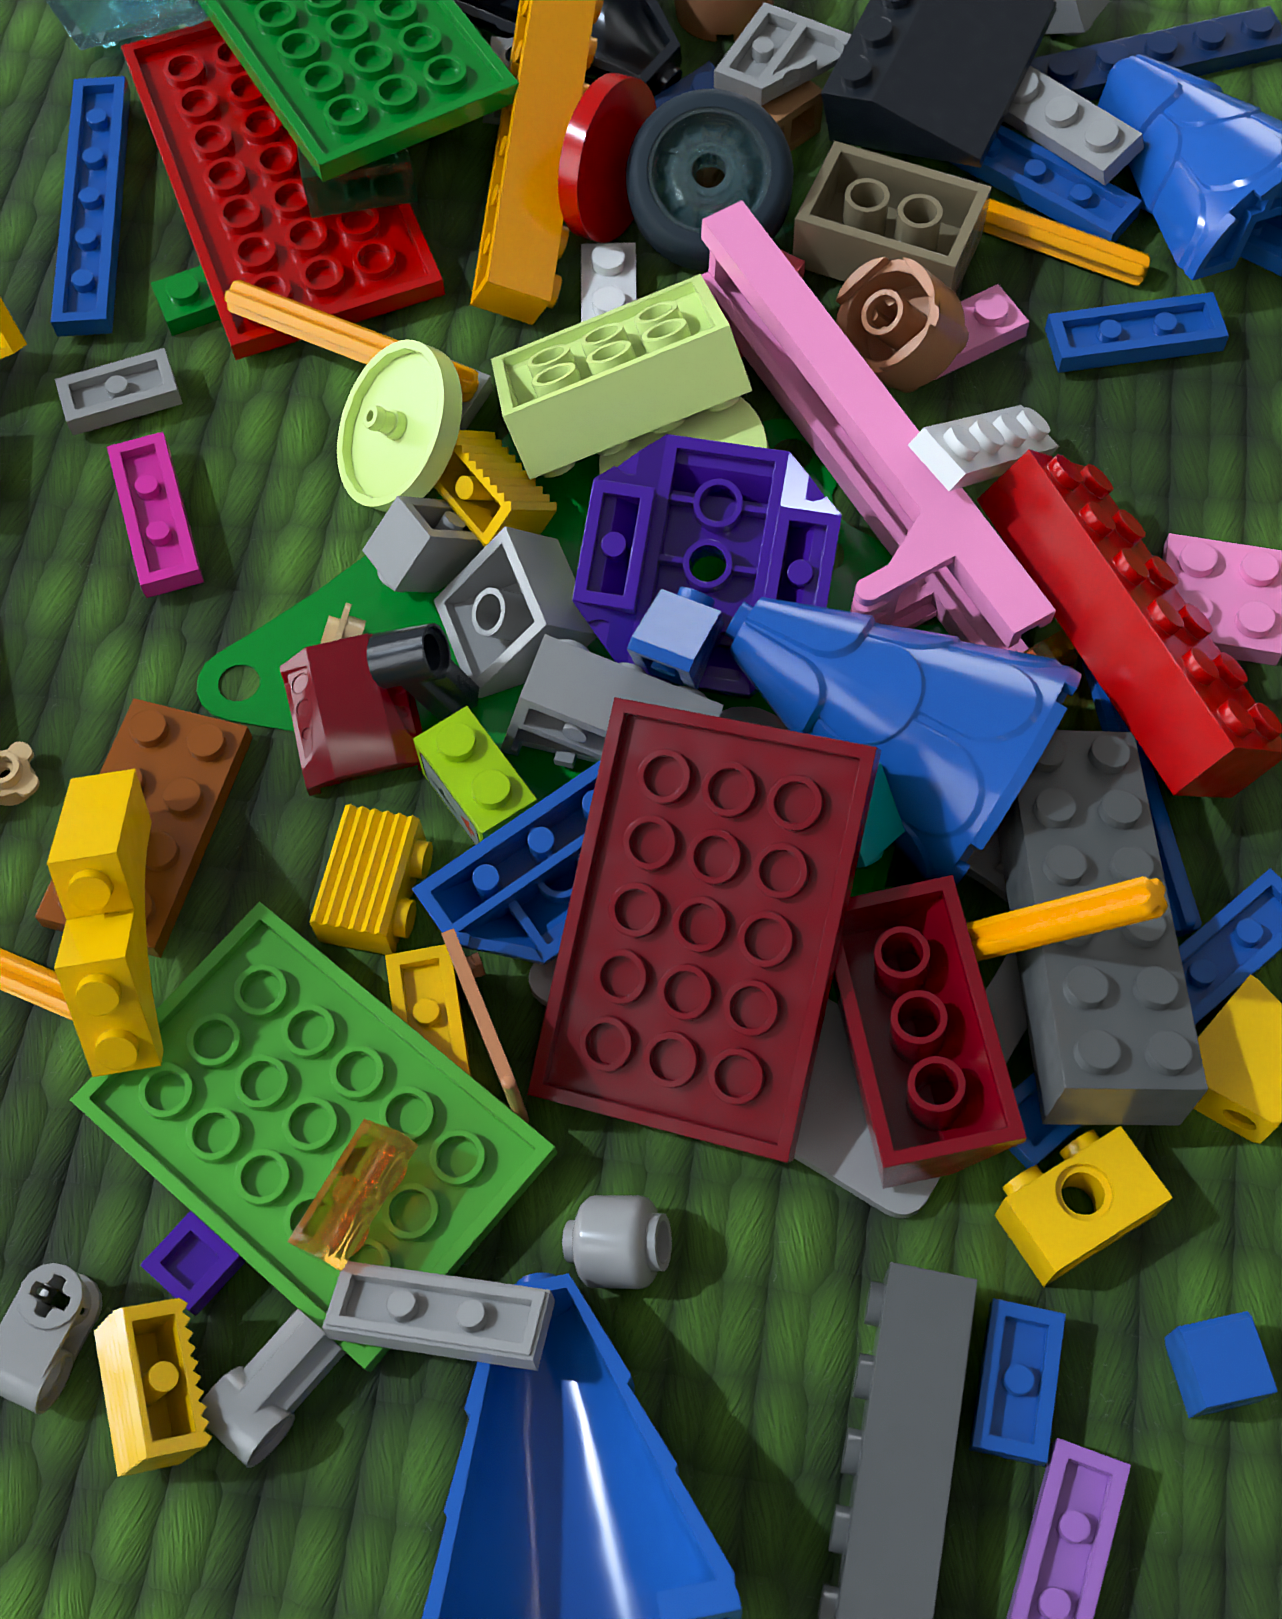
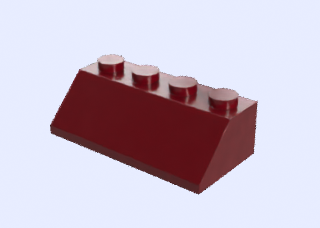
[832,875,1027,1189]

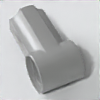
[201,1309,345,1468]

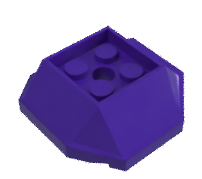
[572,434,842,699]

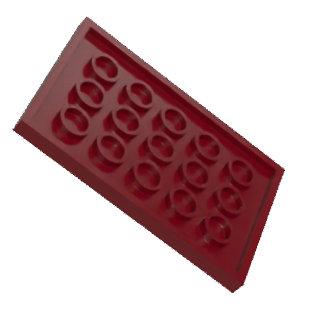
[527,697,882,1163]

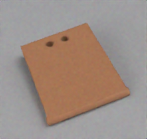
[441,928,529,1124]

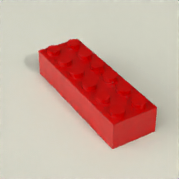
[976,449,1282,798]

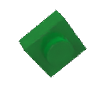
[150,265,220,336]

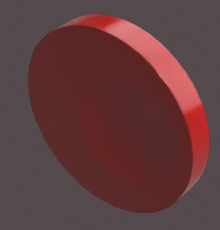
[558,73,657,243]

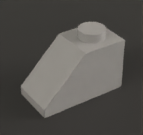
[362,496,485,593]

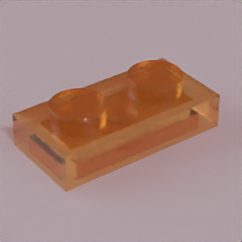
[287,1119,418,1272]

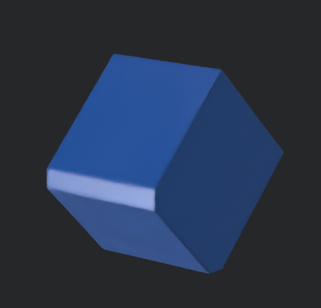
[1164,1311,1278,1418]

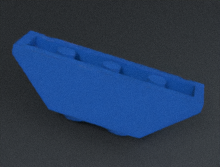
[412,761,600,965]

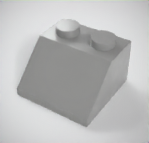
[434,526,597,698]

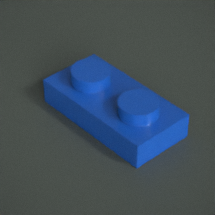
[969,1298,1066,1466]

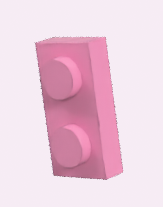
[934,284,1029,380]

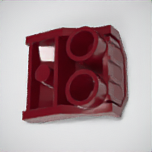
[280,633,423,796]

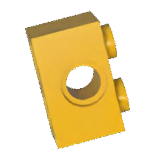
[994,1126,1173,1287]

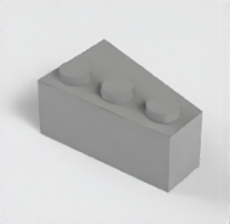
[500,634,723,769]

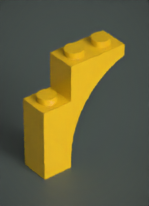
[47,769,164,1077]

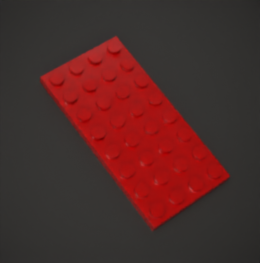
[121,20,445,360]

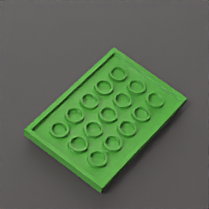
[70,901,557,1373]

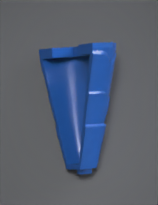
[1098,54,1282,281]
[725,597,1082,886]
[422,1272,742,1619]

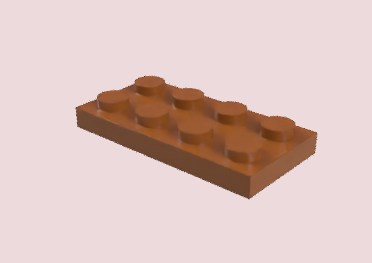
[35,698,253,958]

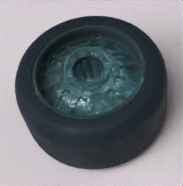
[626,89,793,271]

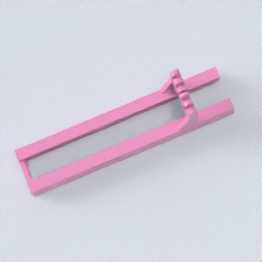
[701,200,1056,654]

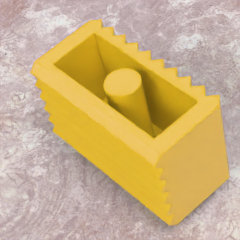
[434,430,557,547]
[309,804,433,955]
[94,1298,212,1477]

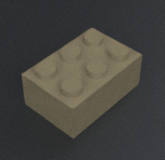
[793,141,992,294]

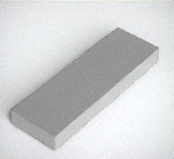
[322,1261,555,1371]

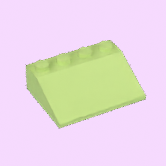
[491,274,752,480]

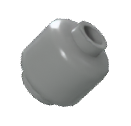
[562,1195,672,1289]

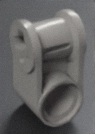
[0,1263,102,1415]

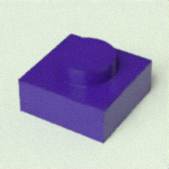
[140,1211,246,1316]

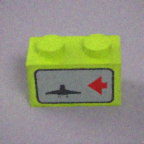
[413,706,538,845]

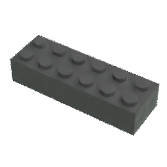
[997,730,1208,1125]

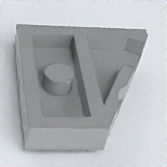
[714,2,851,106]

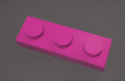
[107,432,204,598]

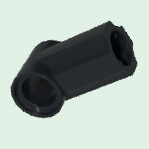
[367,623,479,722]

